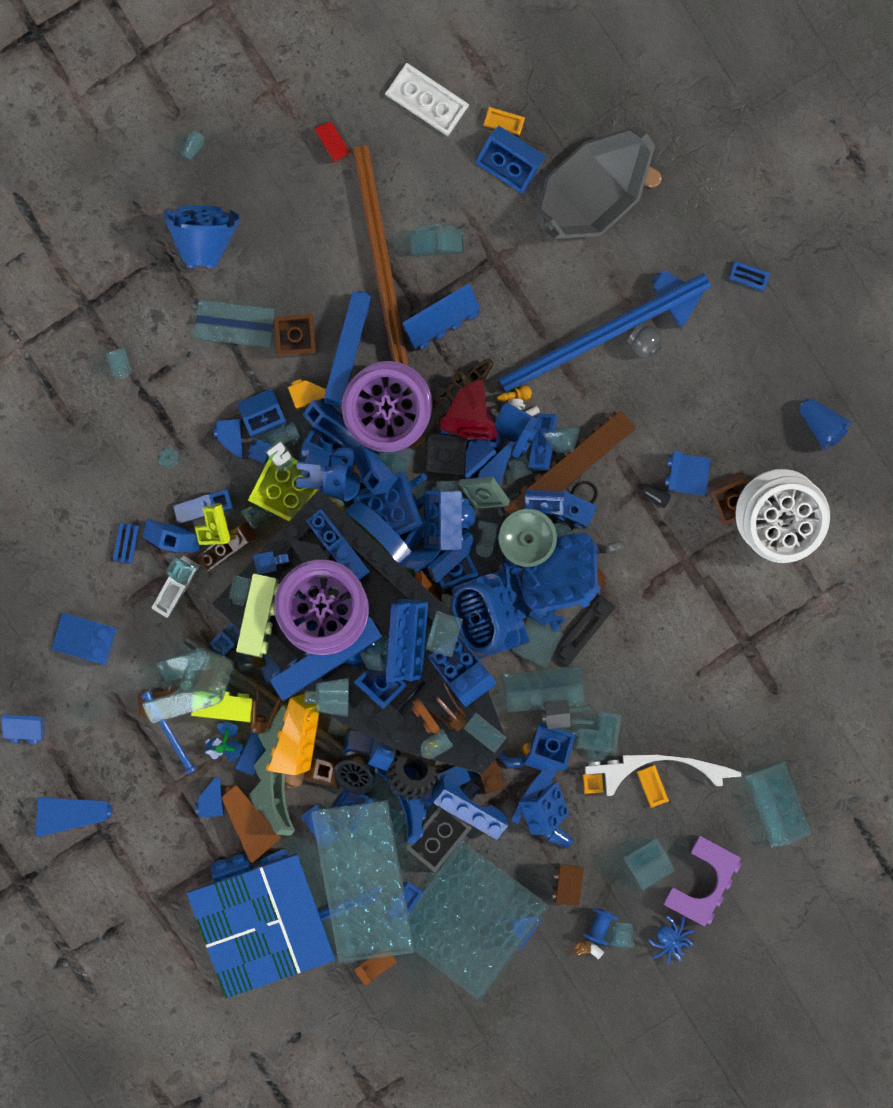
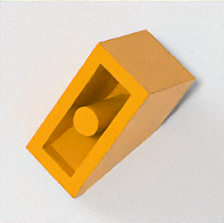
[288,379,326,411]

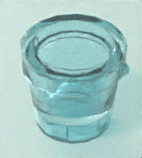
[609,923,635,948]

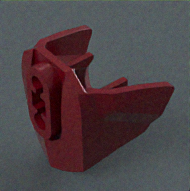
[440,380,497,440]

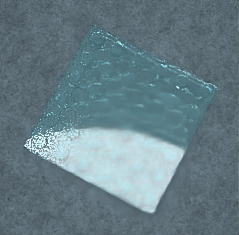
[394,841,549,1002]

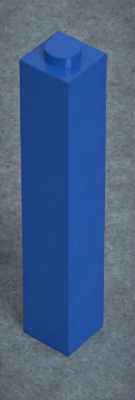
[324,291,371,407]

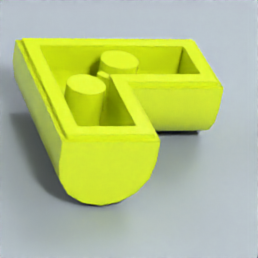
[194,503,230,545]

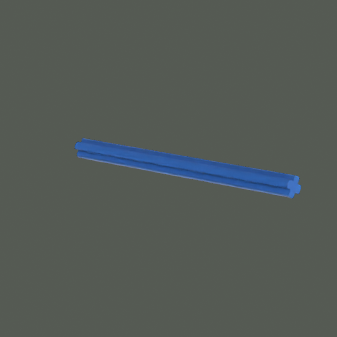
[499,273,711,393]

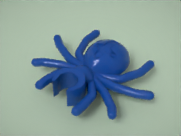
[648,916,695,965]

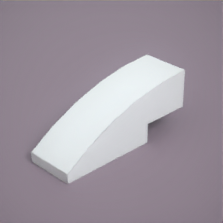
[151,556,200,618]

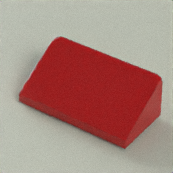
[314,121,351,163]

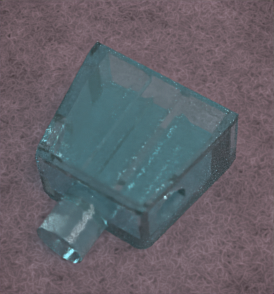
[305,679,349,717]

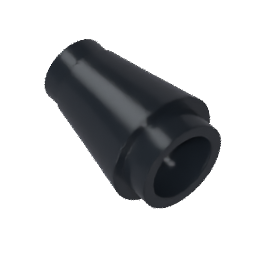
[642,484,672,508]

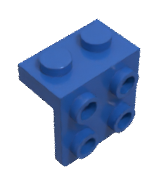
[494,402,539,458]
[665,451,710,496]
[519,783,569,835]
[210,853,251,882]

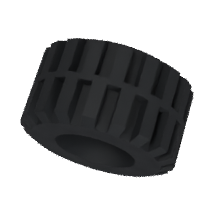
[386,750,439,800]

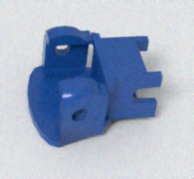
[297,447,361,501]

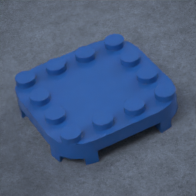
[523,533,601,616]

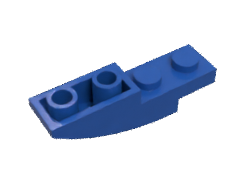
[306,509,370,580]

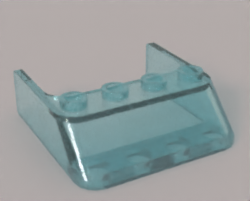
[142,648,234,723]

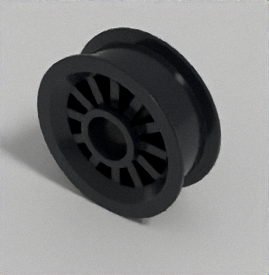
[333,751,379,794]

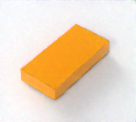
[483,107,525,137]
[637,765,669,808]

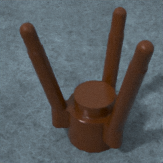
[428,683,468,732]
[250,684,282,734]

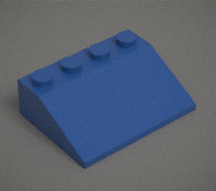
[402,283,480,351]

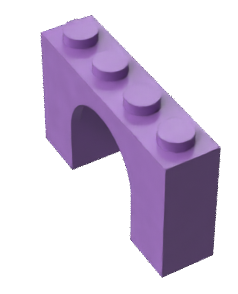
[663,835,742,926]

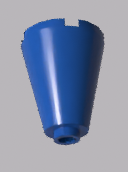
[799,398,852,451]

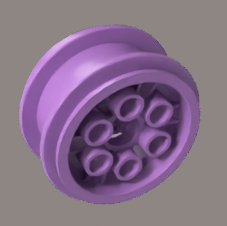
[342,361,432,452]
[274,560,369,655]

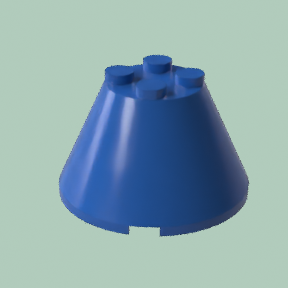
[164,205,241,268]

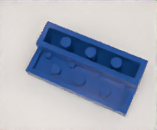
[386,599,428,682]

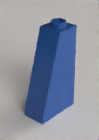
[36,797,113,836]

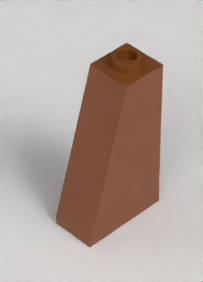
[221,785,282,863]

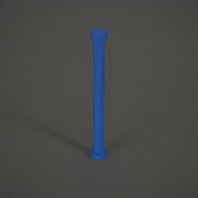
[141,690,196,774]

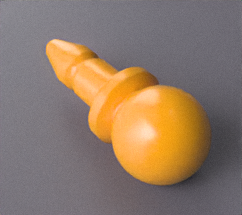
[497,386,532,401]

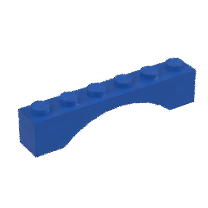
[303,399,397,495]

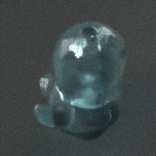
[268,421,300,447]

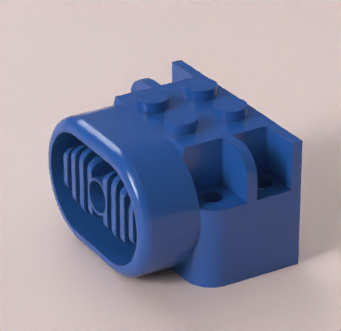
[450,569,530,659]

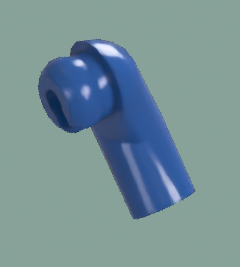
[497,751,525,769]

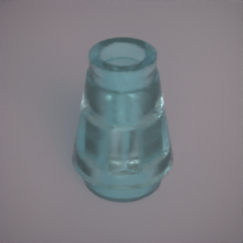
[182,130,206,160]

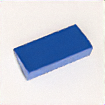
[525,490,564,515]

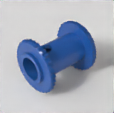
[583,908,618,945]

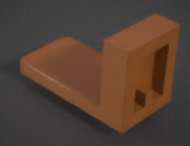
[354,947,397,986]

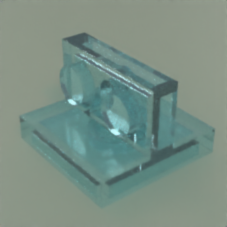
[425,611,463,657]

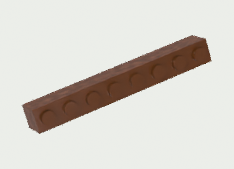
[503,411,636,516]

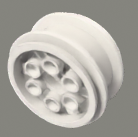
[736,469,830,563]

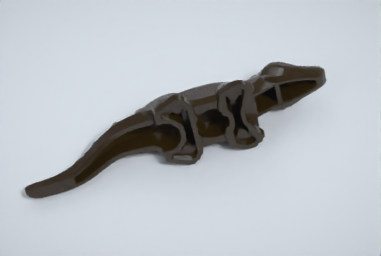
[407,358,494,452]

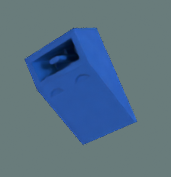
[428,634,497,707]

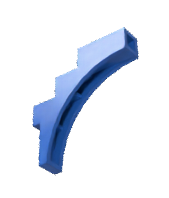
[343,730,434,844]

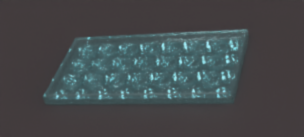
[311,800,415,963]

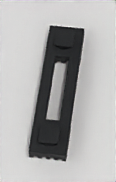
[553,595,616,667]

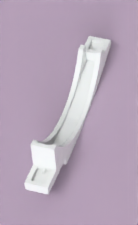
[585,755,741,796]

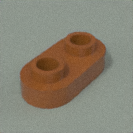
[411,698,440,735]

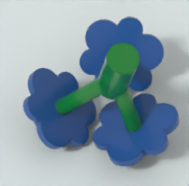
[205,721,243,762]

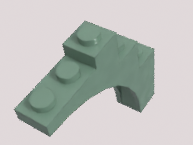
[249,705,295,836]

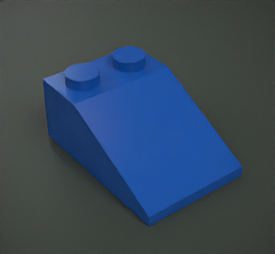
[51,613,118,665]

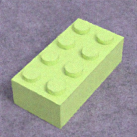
[236,574,280,658]

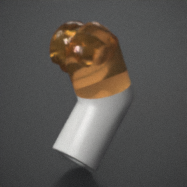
[574,941,604,959]

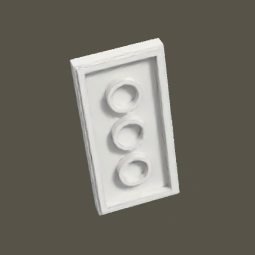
[385,62,469,136]

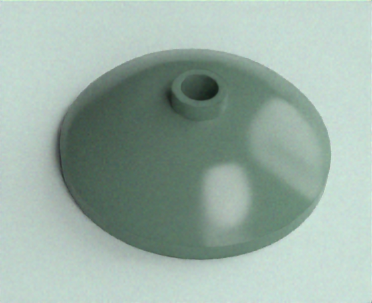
[499,509,557,567]

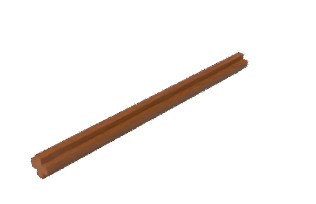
[353,146,409,366]

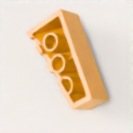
[266,693,320,775]

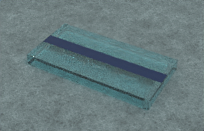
[194,300,275,348]

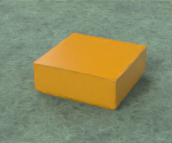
[582,773,604,794]

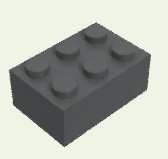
[406,807,472,872]

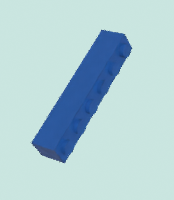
[270,616,383,701]

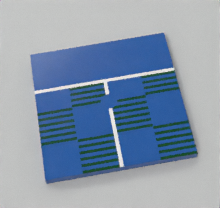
[187,853,335,999]

